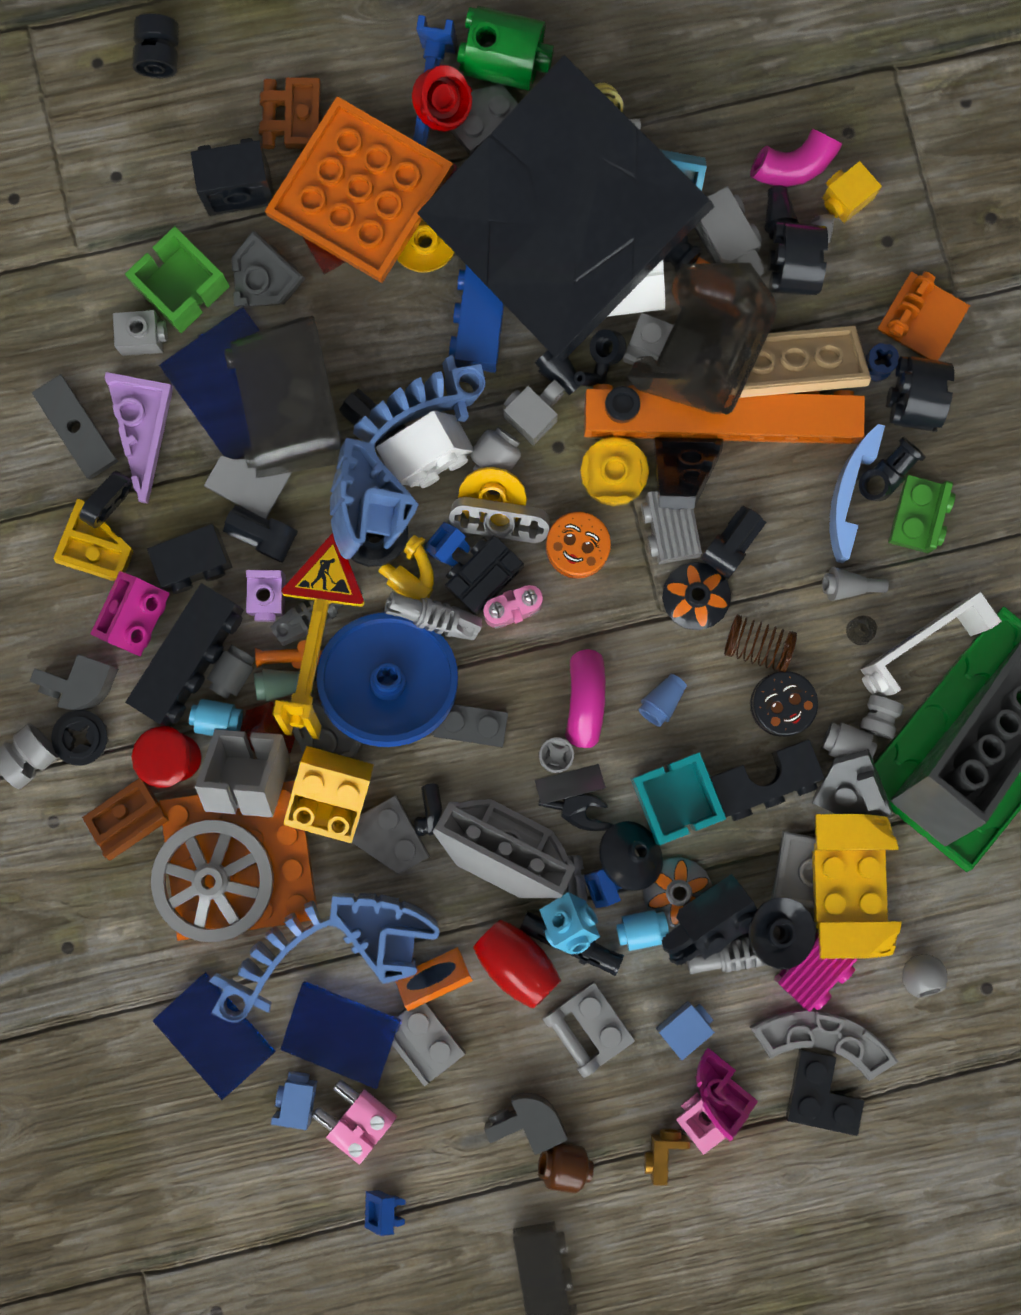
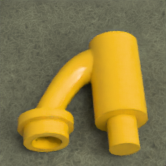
[378,535,434,600]

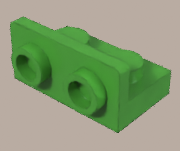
[888,475,955,553]

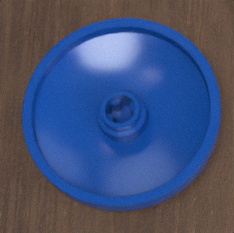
[317,612,458,747]

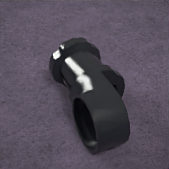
[858,437,926,501]

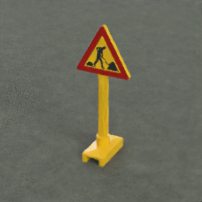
[273,533,365,739]

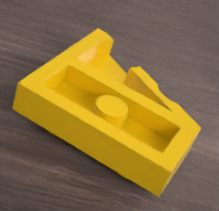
[53,499,134,582]

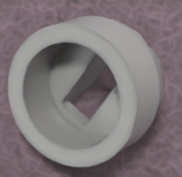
[810,214,834,243]

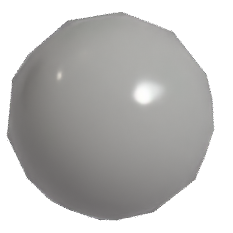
[902,954,947,998]

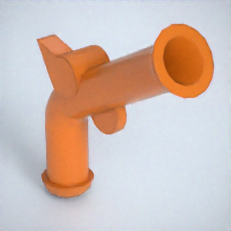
[255,640,323,669]

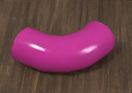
[750,129,842,187]
[565,649,606,748]

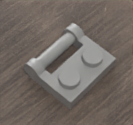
[542,981,635,1078]

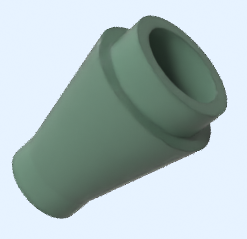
[253,669,300,703]

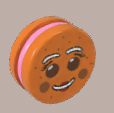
[546,512,611,579]

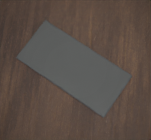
[535,764,606,805]

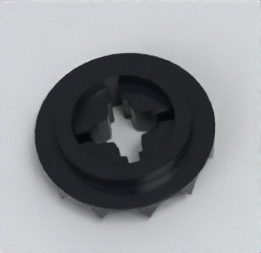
[51,710,109,766]

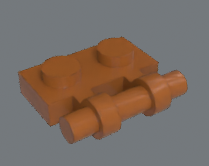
[259,77,321,150]

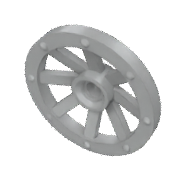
[151,820,274,942]

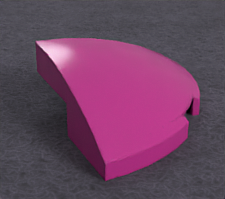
[696,1048,758,1142]

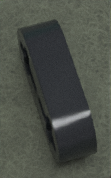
[79,470,133,528]

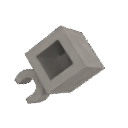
[504,380,565,446]

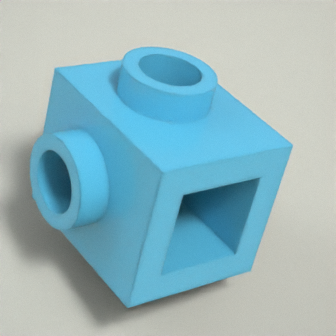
[540,892,600,955]

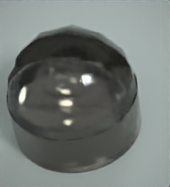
[846,615,877,645]

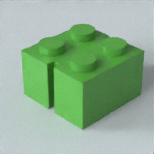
[125,226,230,333]

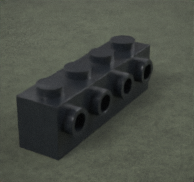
[125,583,244,727]

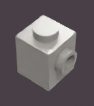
[113,310,168,356]

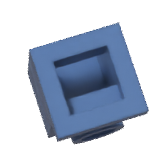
[271,1071,317,1130]

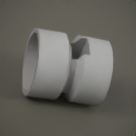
[0,723,59,789]

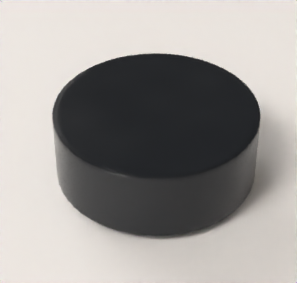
[605,386,640,423]

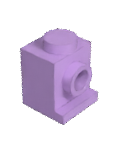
[246,570,286,622]

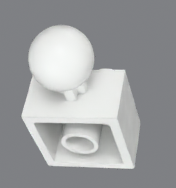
[375,411,473,488]

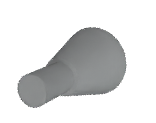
[822,567,889,601]

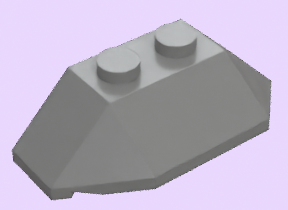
[433,799,576,898]

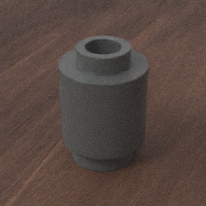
[207,644,255,699]

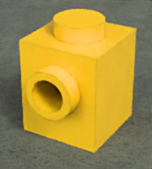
[822,161,882,223]

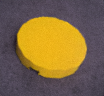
[580,436,649,506]

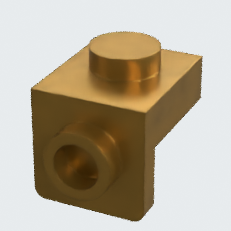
[644,1129,690,1186]

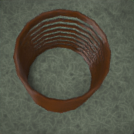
[724,614,797,672]

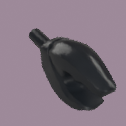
[538,793,613,831]

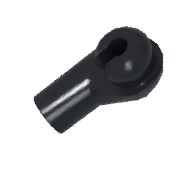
[414,783,442,836]

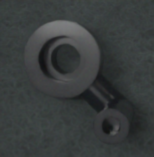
[574,329,626,387]

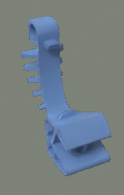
[330,354,485,559]
[209,893,440,1022]

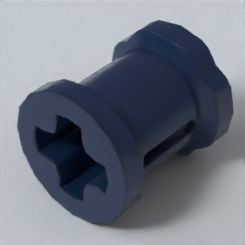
[865,343,899,382]

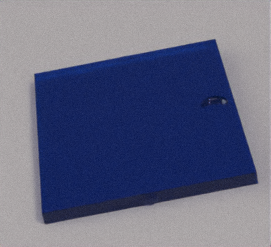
[159,307,294,460]

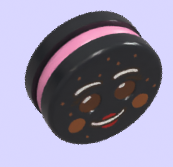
[750,671,818,737]

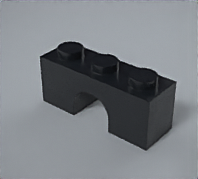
[710,740,825,821]

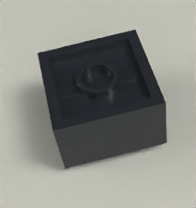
[190,138,274,216]

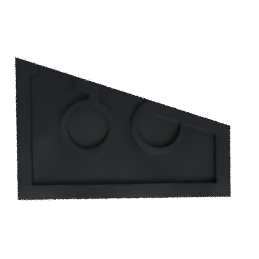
[654,437,723,510]

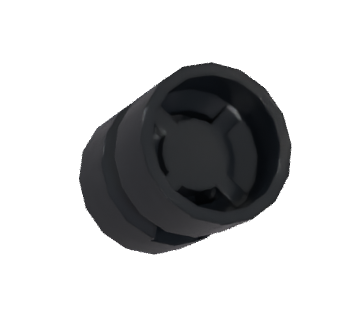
[132,13,179,79]

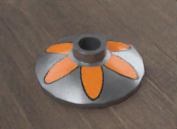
[643,857,712,928]

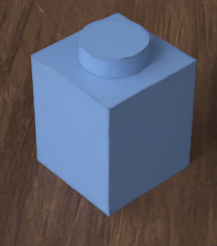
[656,1001,715,1060]

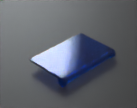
[153,972,276,1100]
[280,981,402,1089]

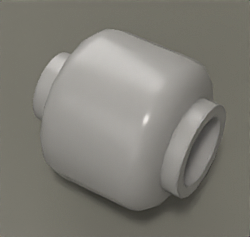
[470,427,521,472]

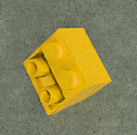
[283,746,374,844]

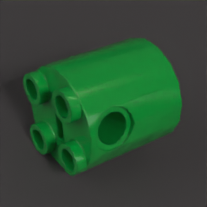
[457,5,554,91]

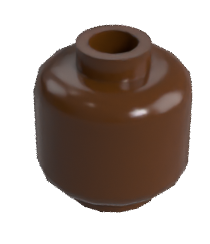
[538,1143,594,1193]

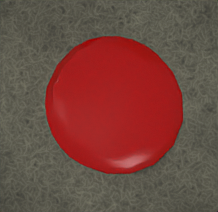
[412,65,473,132]
[132,726,202,788]

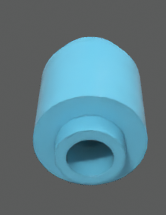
[189,699,243,736]
[616,910,669,951]

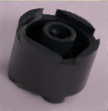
[768,222,828,296]
[886,356,955,432]

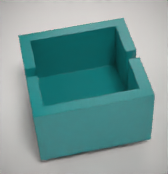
[630,752,726,845]

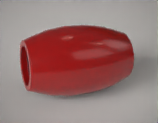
[473,919,561,1009]

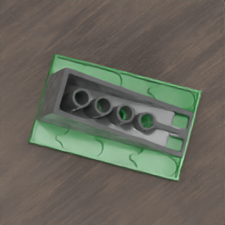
[874,606,1021,873]

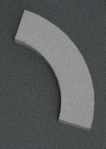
[750,1010,898,1081]

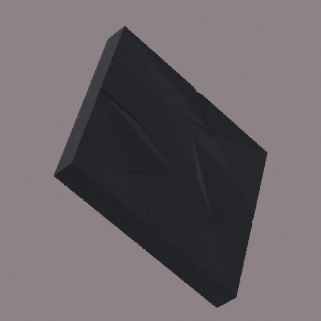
[417,55,715,362]

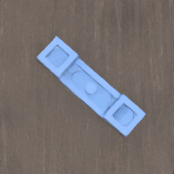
[829,424,885,563]

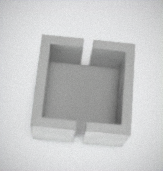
[195,729,291,818]

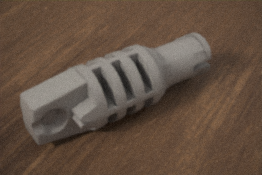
[385,592,482,640]
[687,936,779,975]

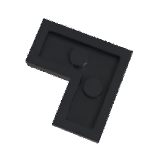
[786,1048,864,1136]

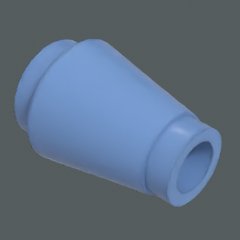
[638,674,687,727]

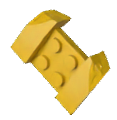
[812,814,902,959]

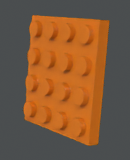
[265,96,454,283]
[159,780,318,941]

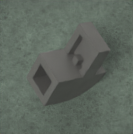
[30,654,118,711]
[484,1092,568,1155]

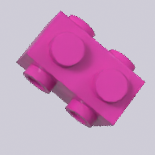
[90,571,170,657]

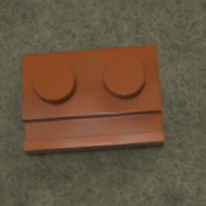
[82,778,169,861]

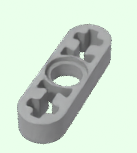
[449,497,550,543]

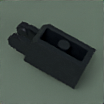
[661,874,757,966]

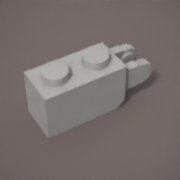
[694,186,764,286]

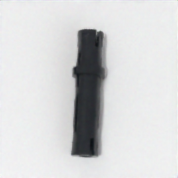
[520,911,624,976]

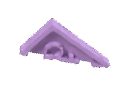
[105,372,173,504]

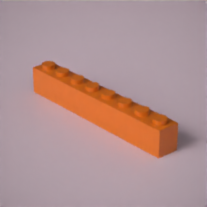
[584,384,865,444]

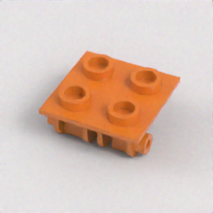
[877,272,970,361]

